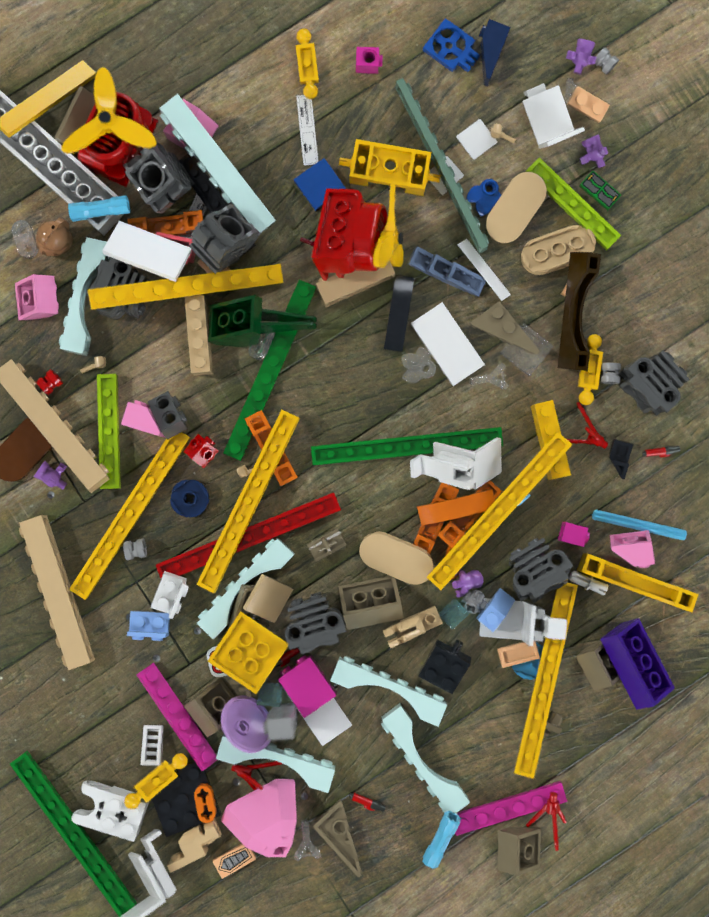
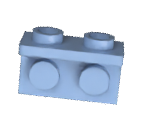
[127,611,170,641]

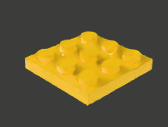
[208,611,288,694]

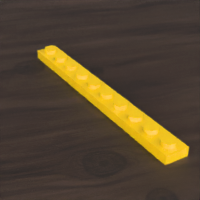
[87,264,284,310]
[196,410,300,593]
[69,432,191,600]
[426,432,572,590]
[514,582,578,779]

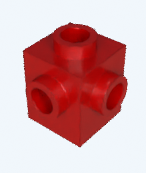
[183,434,219,468]

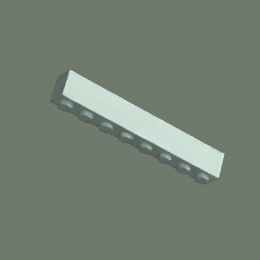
[159,94,276,233]

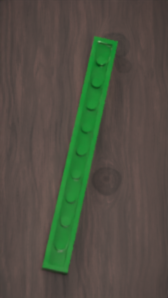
[223,280,317,461]
[311,427,503,466]
[10,750,138,917]

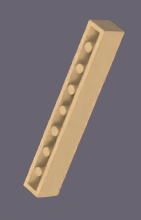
[0,359,110,493]
[19,515,95,670]

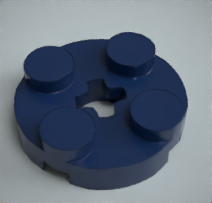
[170,480,210,517]

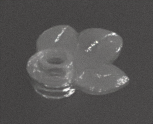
[401,347,436,383]

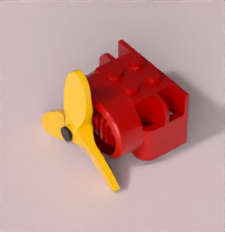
[61,67,159,188]
[311,183,404,281]

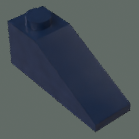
[479,19,510,87]

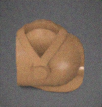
[36,217,73,256]

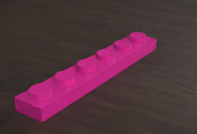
[136,663,217,771]
[455,781,567,836]

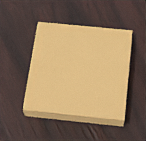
[243,574,294,623]

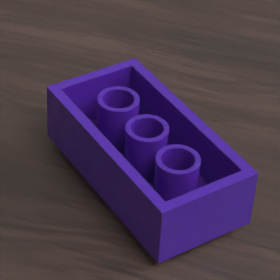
[600,618,675,710]

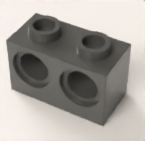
[147,391,188,440]

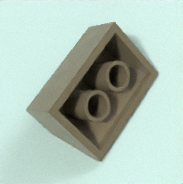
[55,86,95,156]
[338,576,404,630]

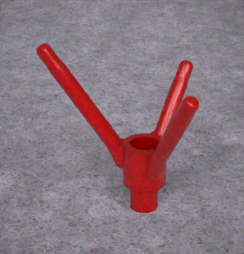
[567,402,608,449]
[231,761,283,790]
[526,792,567,851]

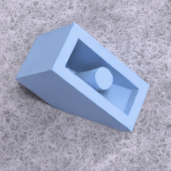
[476,588,515,632]

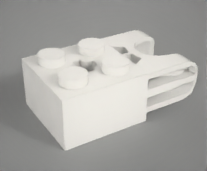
[72,780,149,842]

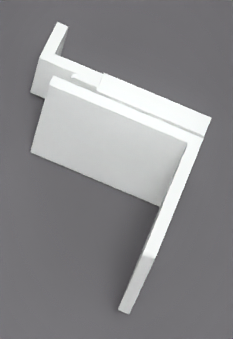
[522,83,585,149]
[410,437,502,490]
[479,598,567,646]
[120,829,176,917]

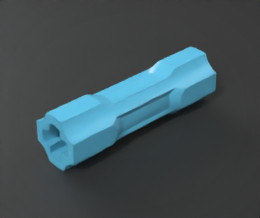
[68,195,130,222]
[423,811,461,869]

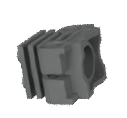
[123,142,195,214]
[189,204,261,274]
[87,257,149,320]
[619,350,690,416]
[509,538,573,603]
[285,592,346,654]

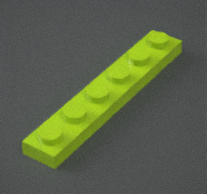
[526,157,621,251]
[97,374,121,489]

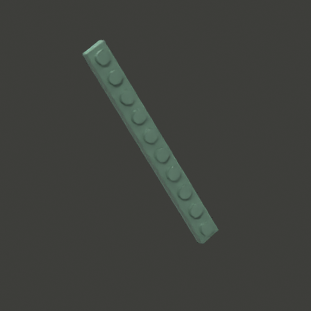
[395,78,489,254]

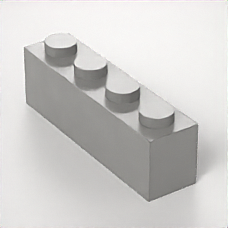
[264,703,298,740]

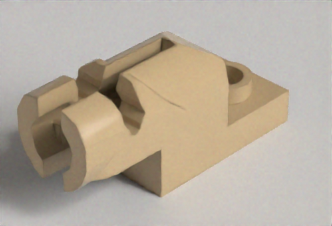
[383,605,443,649]
[167,818,222,873]

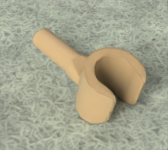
[491,123,516,144]
[80,356,106,374]
[236,465,253,478]

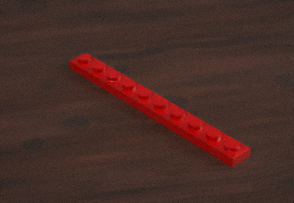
[155,492,341,578]

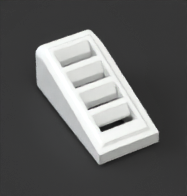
[141,725,164,766]

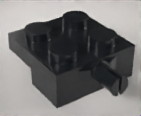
[418,639,471,694]

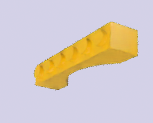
[577,553,699,612]

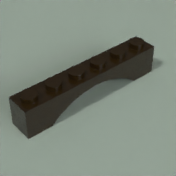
[557,252,601,371]

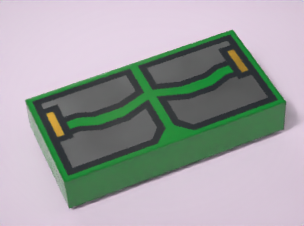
[579,171,621,211]

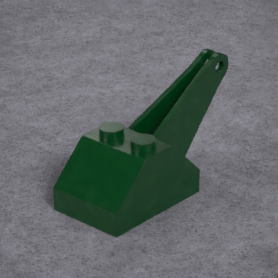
[208,295,317,347]

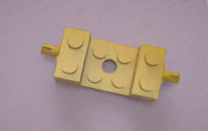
[339,139,441,196]

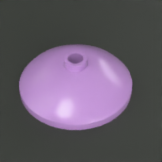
[221,695,271,753]

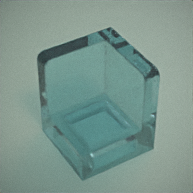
[439,598,469,629]
[257,682,283,707]

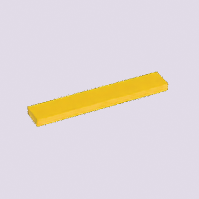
[0,60,96,138]

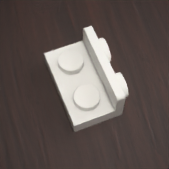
[151,571,189,619]

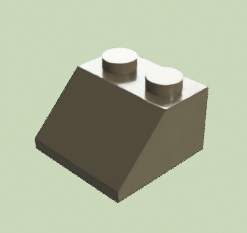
[576,640,620,691]
[184,678,235,737]
[497,827,541,876]

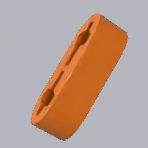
[194,783,217,823]

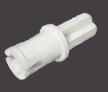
[569,571,608,596]

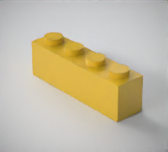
[530,400,571,480]

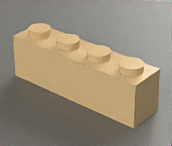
[316,261,395,307]
[185,295,213,376]

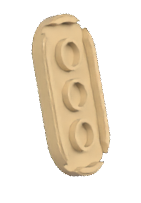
[486,172,547,243]
[521,225,596,275]
[359,531,434,585]

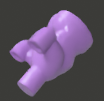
[566,39,597,74]
[579,134,608,168]
[33,461,67,490]
[452,569,484,598]

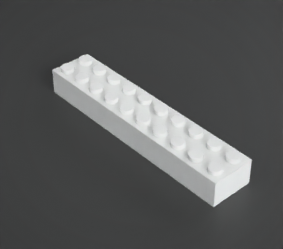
[0,91,124,236]

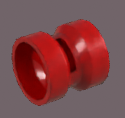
[36,369,63,396]

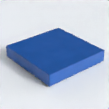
[293,158,346,212]

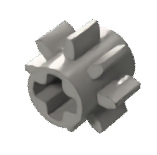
[461,590,487,614]

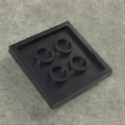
[152,762,222,837]

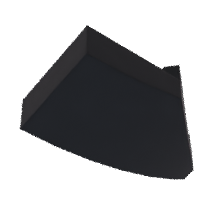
[609,439,634,479]

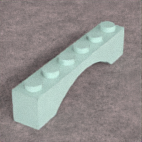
[59,237,111,356]
[197,538,295,639]
[330,656,447,727]
[381,703,470,813]
[216,734,335,793]

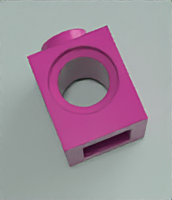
[356,47,383,74]
[558,522,590,547]

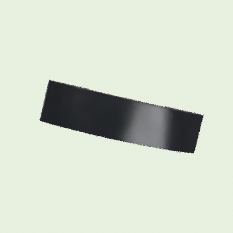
[384,275,414,352]

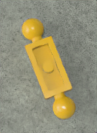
[296,28,319,99]
[578,334,603,405]
[124,753,188,809]

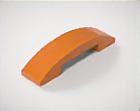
[127,210,203,236]
[245,410,298,486]
[437,480,503,549]
[413,483,460,554]
[417,489,495,526]

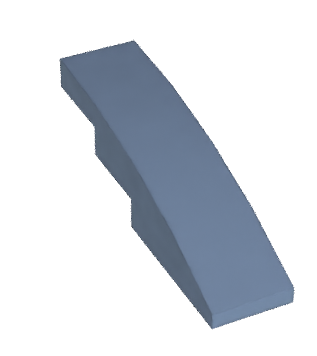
[407,246,486,297]

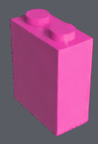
[278,654,337,718]

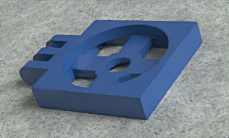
[423,18,480,72]

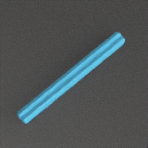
[592,510,687,540]

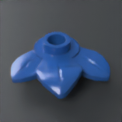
[466,179,501,216]

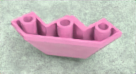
[221,779,297,857]

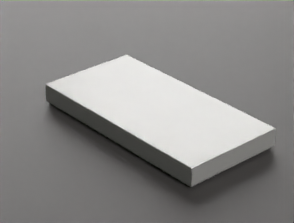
[102,221,191,282]
[411,302,485,386]

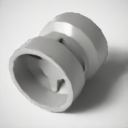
[595,47,619,75]
[601,362,621,384]
[123,539,147,560]

